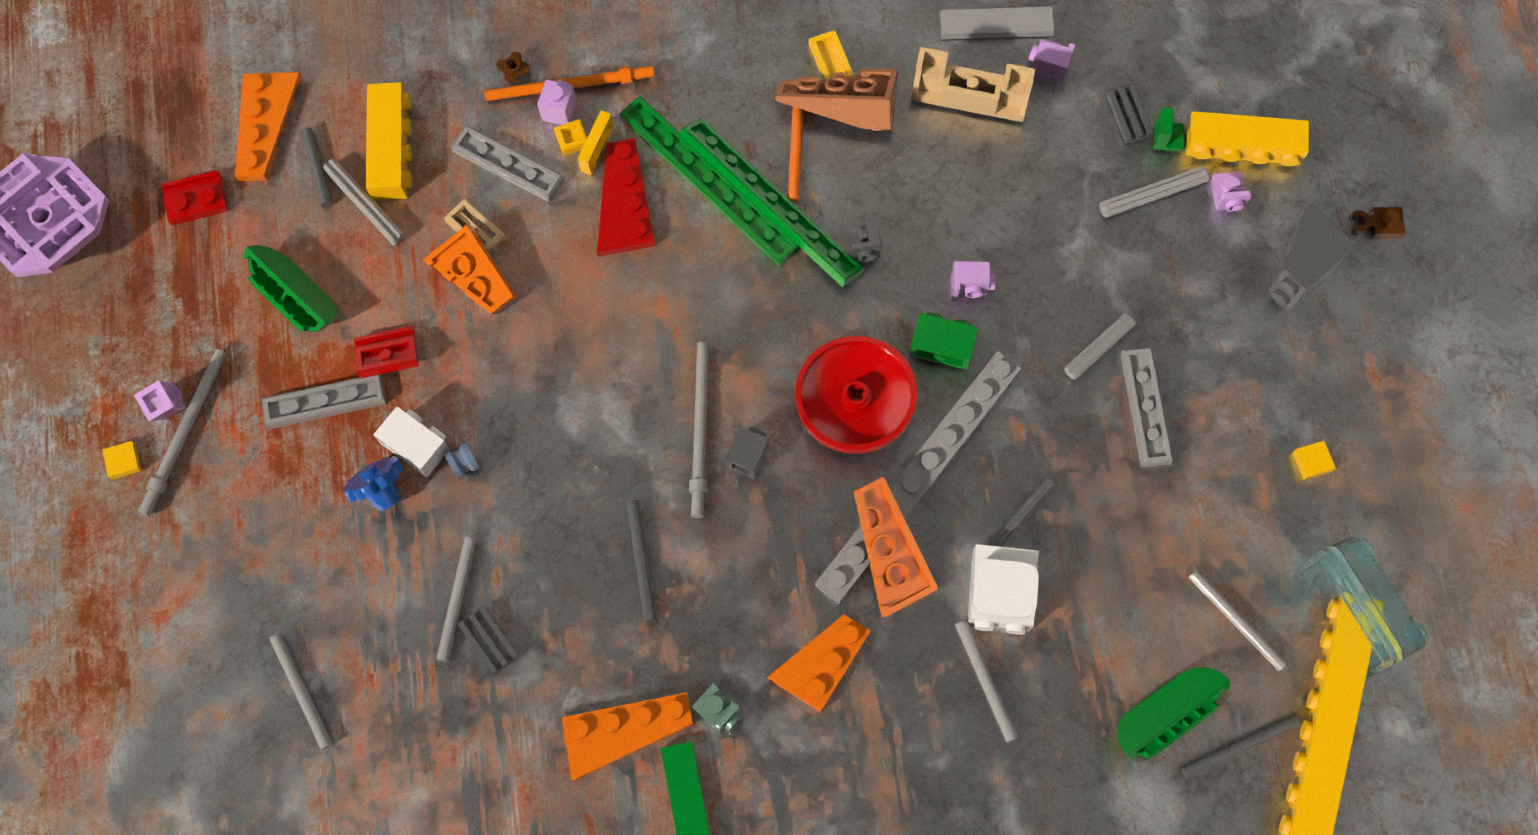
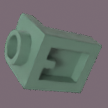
[692,684,742,734]

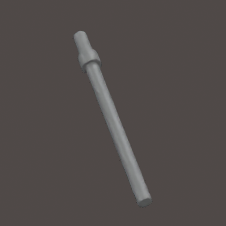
[689,342,709,518]
[138,349,227,517]

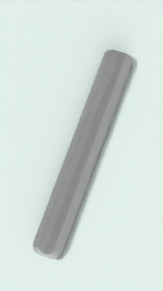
[323,159,405,246]
[1099,166,1209,218]

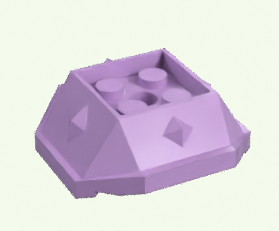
[0,153,110,277]

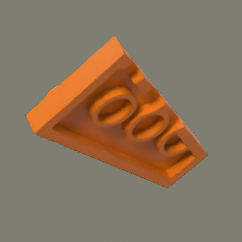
[854,476,938,617]
[561,692,693,782]

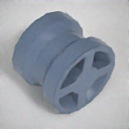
[444,442,480,480]

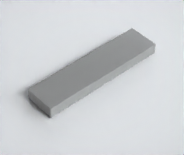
[939,6,1054,40]
[451,125,564,203]
[1120,347,1173,468]
[261,374,387,430]

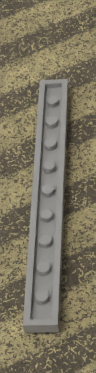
[815,351,1022,604]

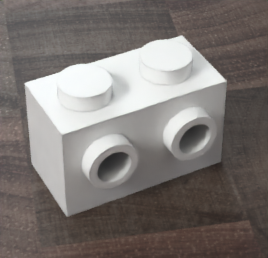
[373,407,450,477]

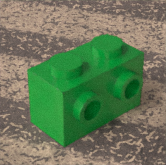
[909,312,978,370]

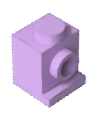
[1028,39,1075,82]
[951,261,995,300]
[134,380,186,422]

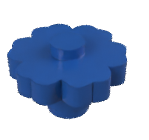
[342,456,404,511]

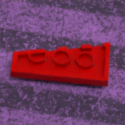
[597,138,655,257]

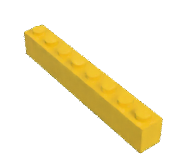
[1279,592,1382,835]

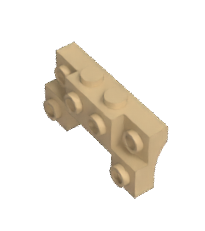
[911,47,1036,122]

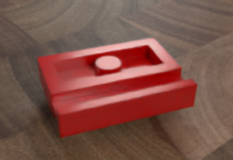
[161,170,228,226]
[354,326,419,379]

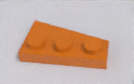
[423,225,518,314]
[767,614,871,713]

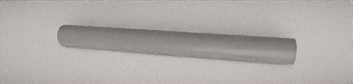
[436,537,477,661]
[1189,569,1288,672]
[955,620,1018,743]
[269,633,333,750]

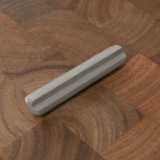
[1064,314,1136,380]

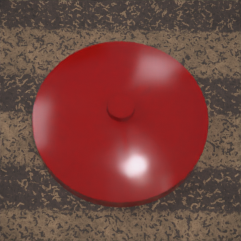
[795,336,917,454]

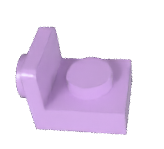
[1210,171,1252,212]

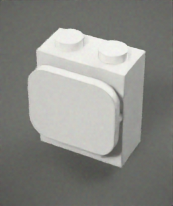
[967,544,1039,635]

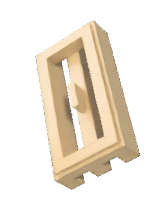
[444,198,507,252]

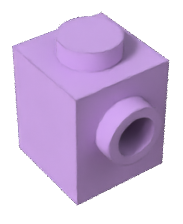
[537,79,577,125]

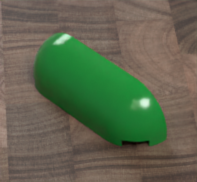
[244,245,338,332]
[1117,667,1230,760]

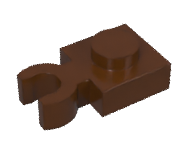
[1349,207,1405,239]

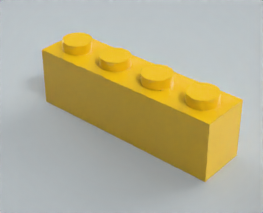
[366,82,412,201]
[1185,111,1309,167]

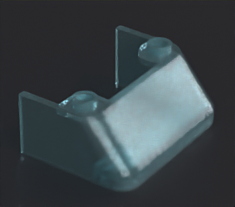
[1297,535,1427,678]

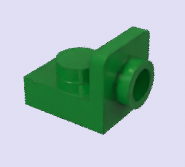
[1153,107,1184,152]

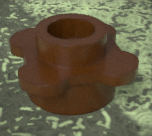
[496,52,530,83]

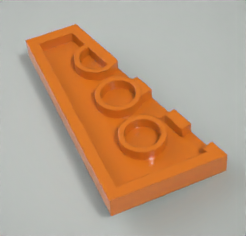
[235,72,302,181]

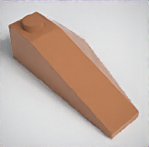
[775,68,898,131]

